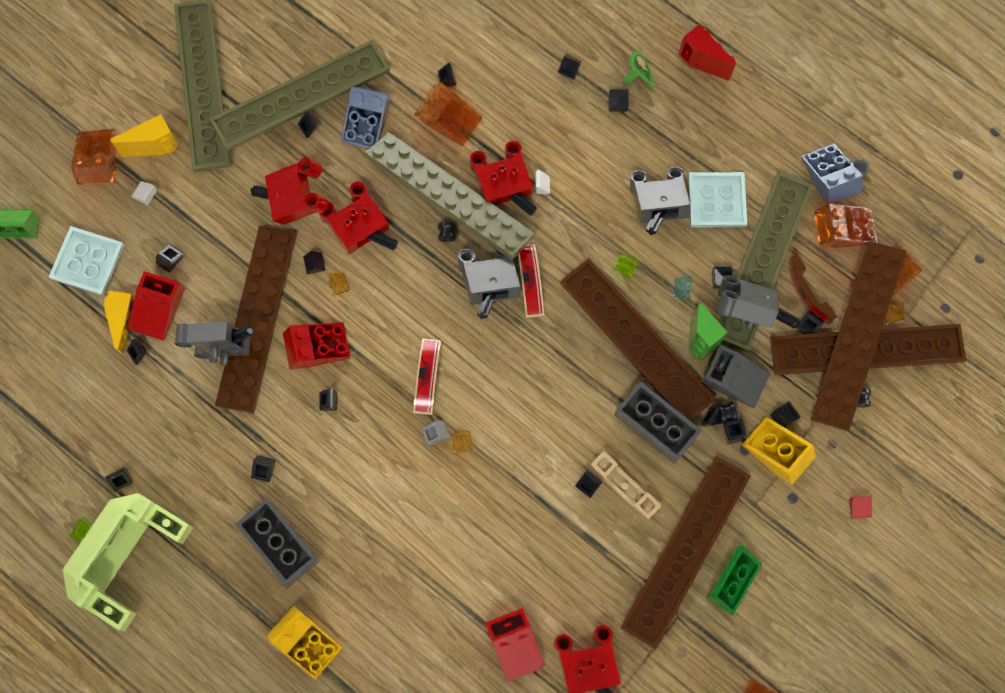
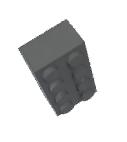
[614,381,702,464]
[235,498,320,588]

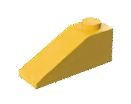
[104,291,134,353]

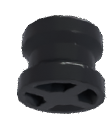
[438,222,457,242]
[857,388,871,408]
[717,402,737,424]

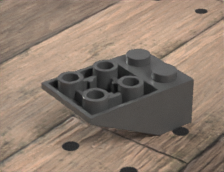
[702,344,770,408]

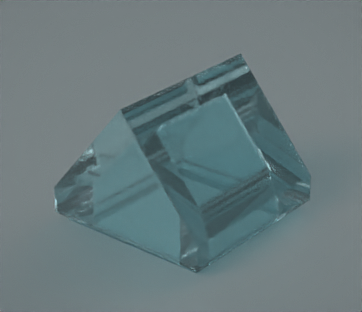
[673,276,692,299]

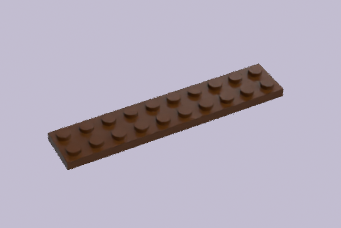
[215,226,297,414]
[811,241,907,432]
[560,258,716,421]
[770,324,966,375]
[620,456,751,649]

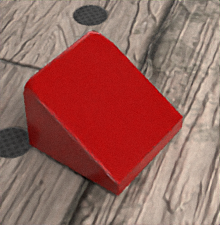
[849,496,872,519]

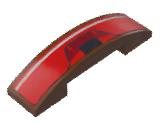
[789,253,837,324]

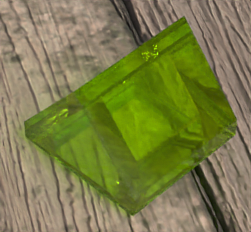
[614,253,640,278]
[69,519,92,542]

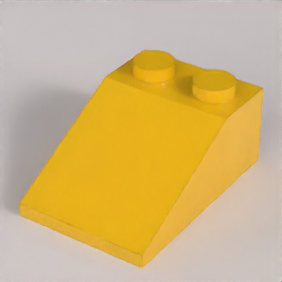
[110,114,179,157]
[742,417,816,485]

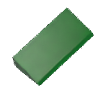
[706,545,762,615]

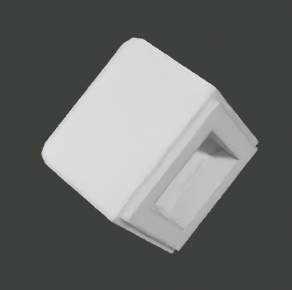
[535,170,550,194]
[131,181,157,205]

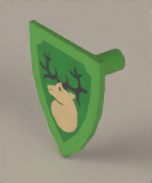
[623,51,654,89]

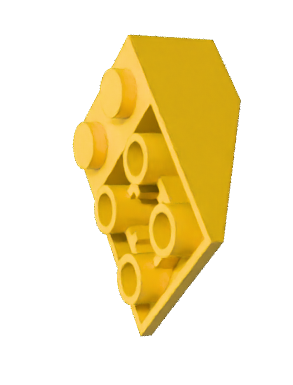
[266,605,342,680]

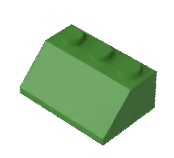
[0,208,39,238]
[689,303,728,361]

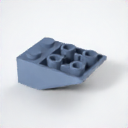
[341,87,391,148]
[801,143,863,205]

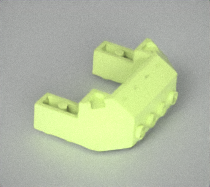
[63,493,194,631]

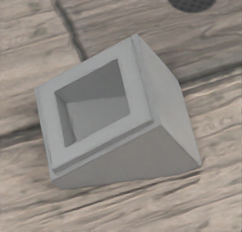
[421,421,450,446]

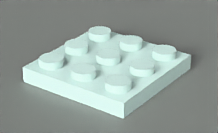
[688,172,747,228]
[49,226,125,296]

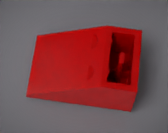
[678,25,736,81]
[128,271,185,341]
[282,322,351,369]
[485,608,545,682]

